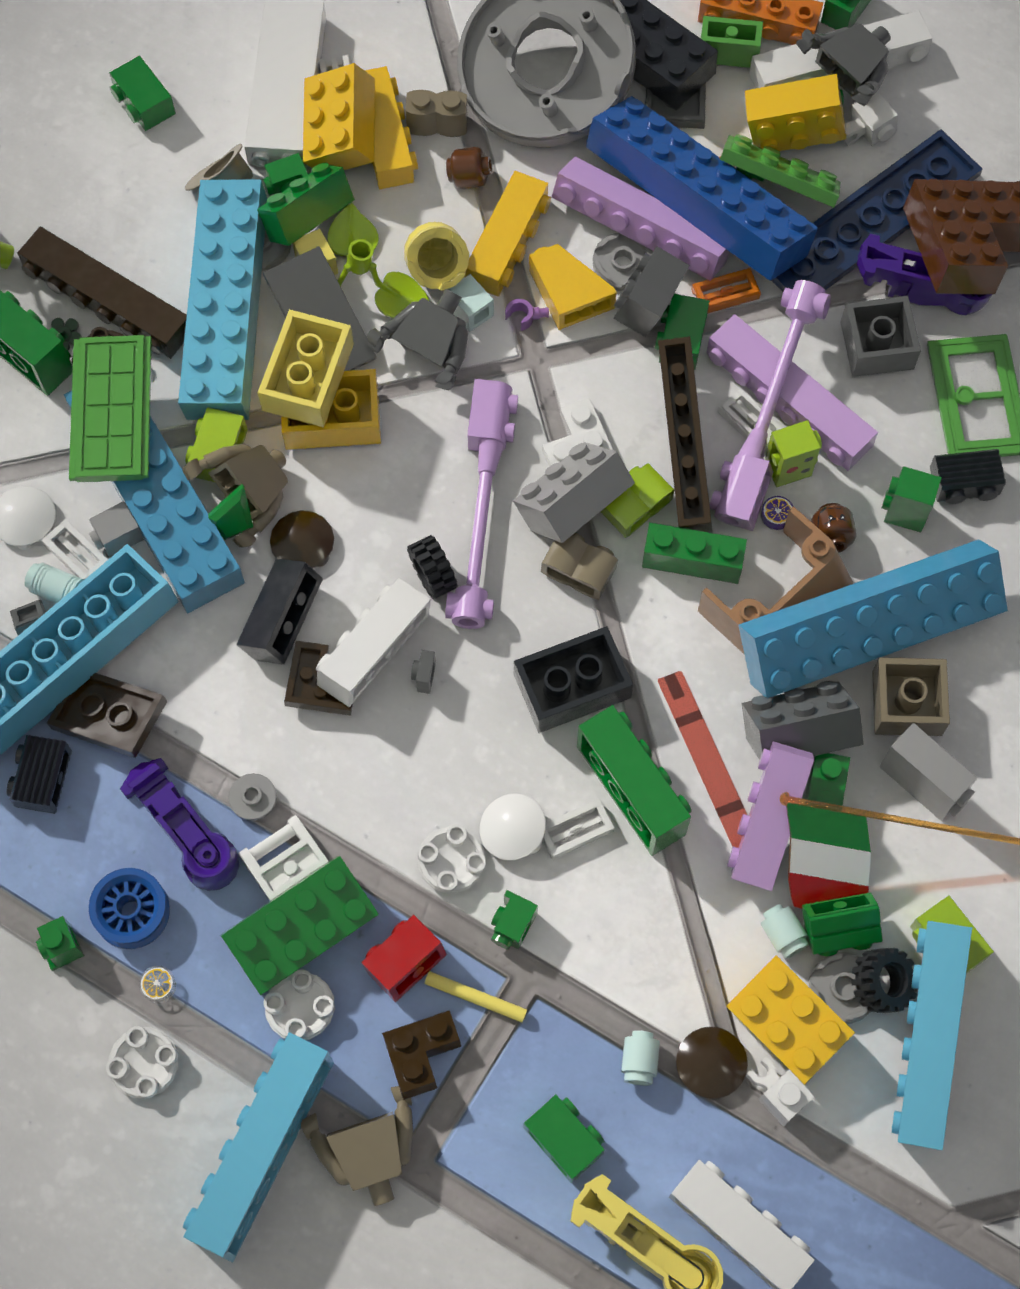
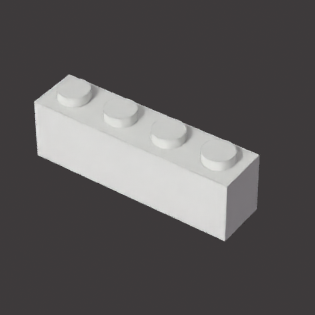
[316,578,431,707]
[669,1160,814,1289]

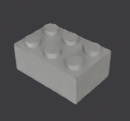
[513,442,635,543]

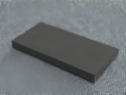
[263,246,377,371]

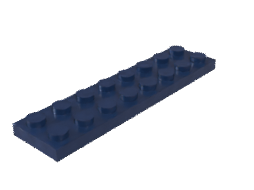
[771,129,983,292]

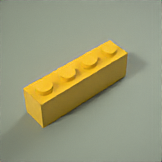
[364,66,418,190]
[465,170,551,297]

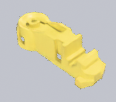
[570,1174,723,1289]

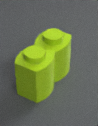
[600,463,675,538]

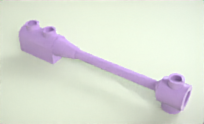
[710,280,831,531]
[445,379,518,629]

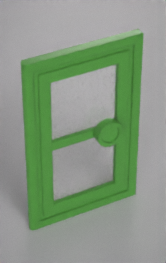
[927,334,1020,457]

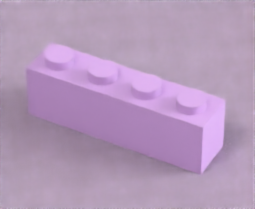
[727,741,814,891]

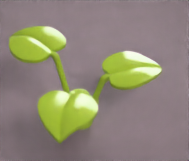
[327,203,429,318]

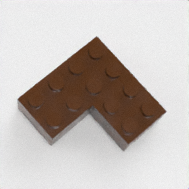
[903,179,1020,294]

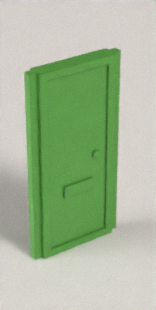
[69,335,152,483]

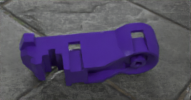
[857,234,993,315]
[120,758,239,891]

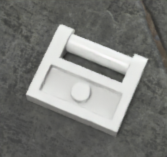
[238,815,329,901]

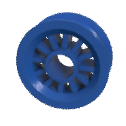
[89,868,170,949]

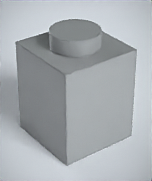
[89,501,144,558]

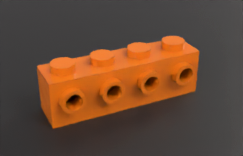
[698,0,824,45]

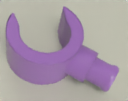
[505,299,549,331]

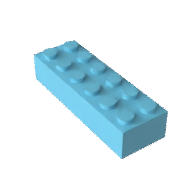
[891,921,972,1150]
[183,1032,334,1263]

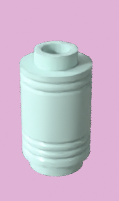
[24,562,85,603]

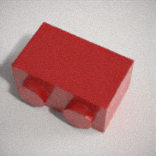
[361,914,447,1003]

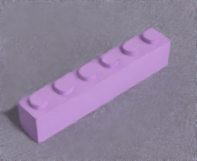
[551,156,730,281]
[707,314,878,471]

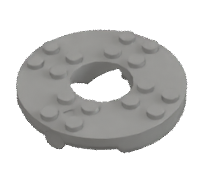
[457,0,636,147]

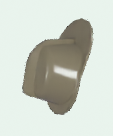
[185,144,253,191]

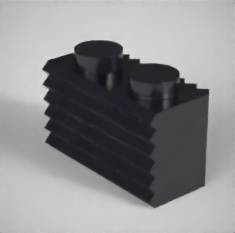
[930,449,1006,504]
[7,735,72,814]

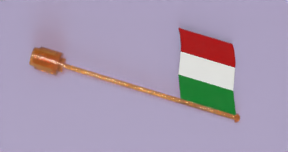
[779,792,1020,909]

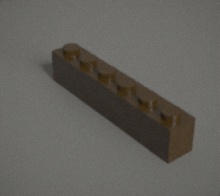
[17,226,187,359]
[658,336,713,533]

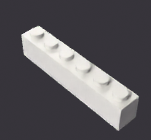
[749,10,933,89]

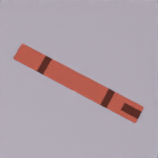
[658,671,747,848]

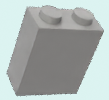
[880,723,977,821]

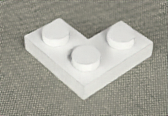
[542,398,613,467]

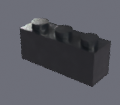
[236,559,323,665]

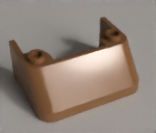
[698,506,853,654]

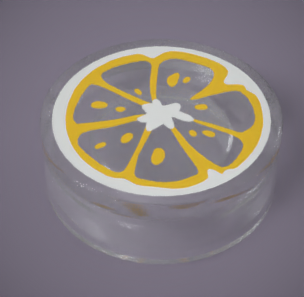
[139,966,176,1003]

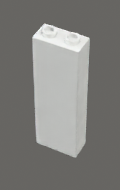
[244,0,326,168]

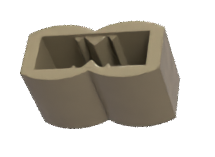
[405,90,468,137]
[541,533,618,600]

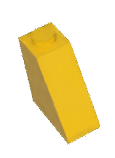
[529,244,617,330]

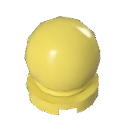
[404,222,470,290]

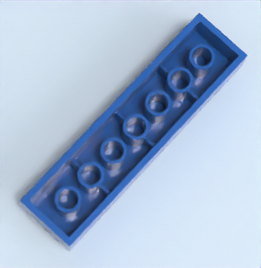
[586,96,818,281]

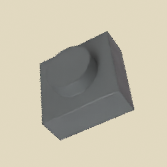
[411,650,436,694]

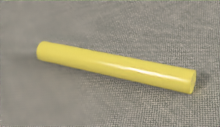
[424,971,527,1023]

